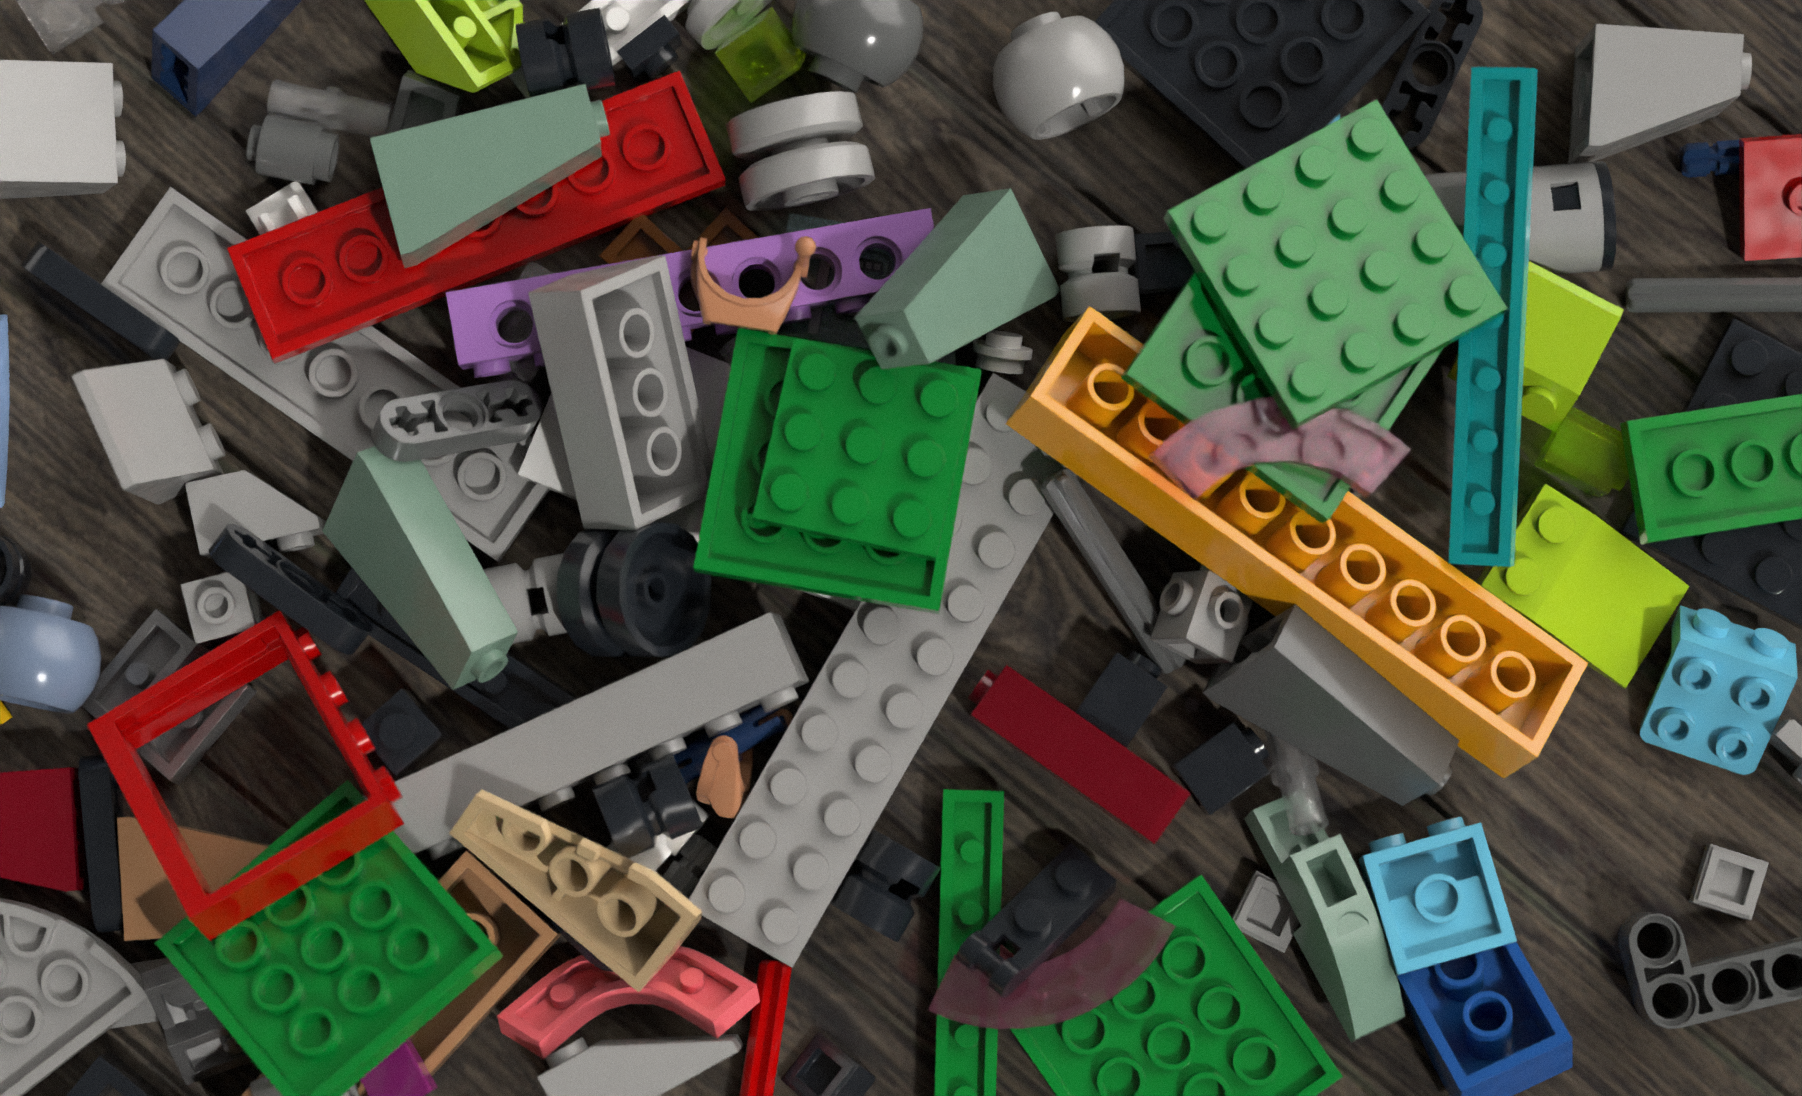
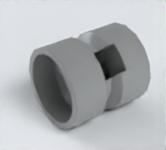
[1055,225,1141,322]
[483,553,567,644]

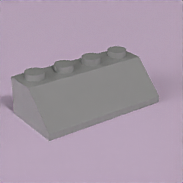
[528,255,712,530]

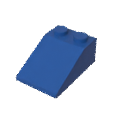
[1397,942,1573,1096]

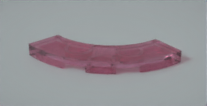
[1148,397,1411,500]
[928,898,1175,1029]

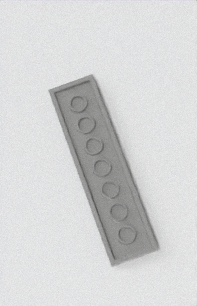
[101,187,550,562]

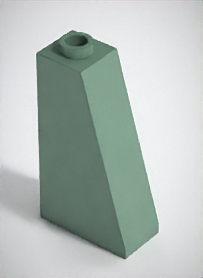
[370,84,610,268]
[855,188,1060,369]
[322,446,518,690]

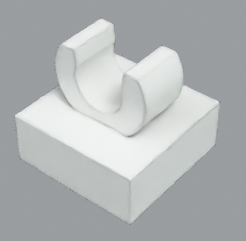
[246,181,318,235]

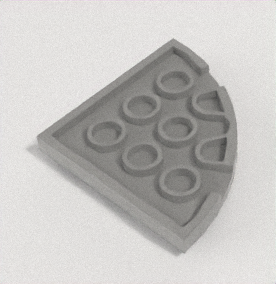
[0,898,148,1096]

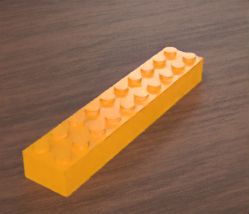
[1005,306,1588,779]

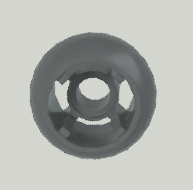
[791,0,924,93]

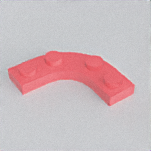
[497,946,760,1059]

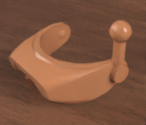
[691,236,816,335]
[696,709,793,818]

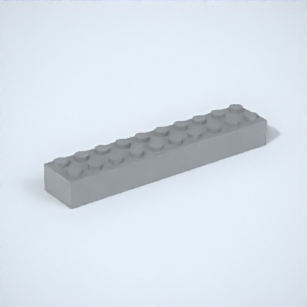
[689,373,1076,967]

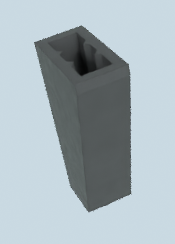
[1202,604,1459,806]

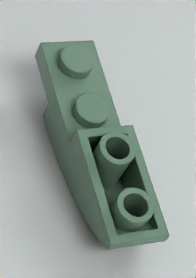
[1244,789,1405,1042]

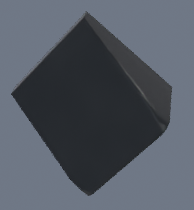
[781,1031,876,1096]

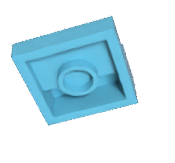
[1359,817,1517,976]

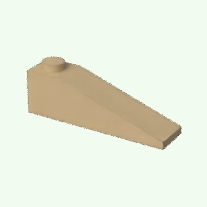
[449,789,702,992]

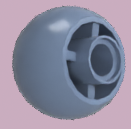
[0,595,101,714]

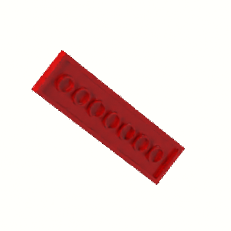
[227,70,726,364]

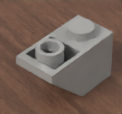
[185,470,326,559]

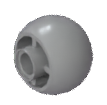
[993,12,1124,140]

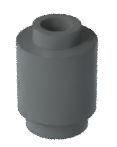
[246,115,339,185]

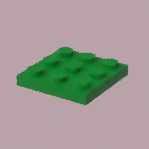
[752,338,976,562]

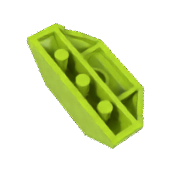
[364,0,523,93]

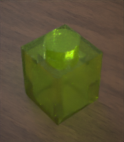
[715,6,807,103]
[1534,406,1629,499]

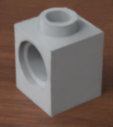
[181,572,264,647]

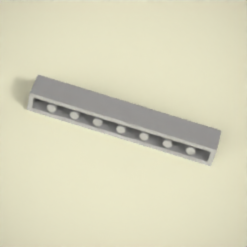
[363,612,809,862]

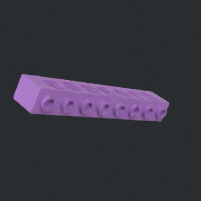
[446,208,934,378]

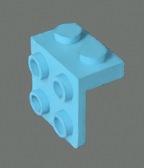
[1640,605,1798,775]

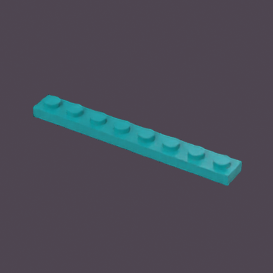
[1448,67,1538,567]

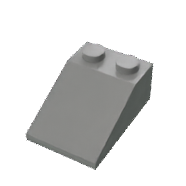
[72,359,226,505]
[537,1034,743,1096]

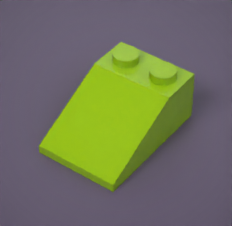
[1476,483,1690,689]

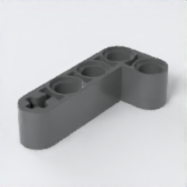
[1618,912,1802,1029]

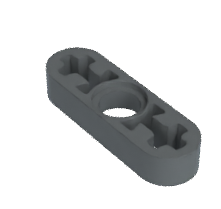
[372,380,542,462]

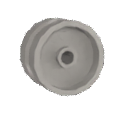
[726,91,875,211]

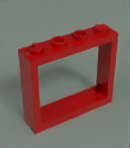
[87,610,405,941]

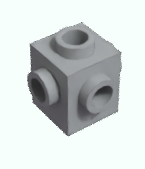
[1150,565,1253,664]

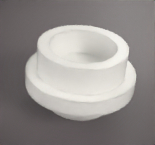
[972,330,1033,374]

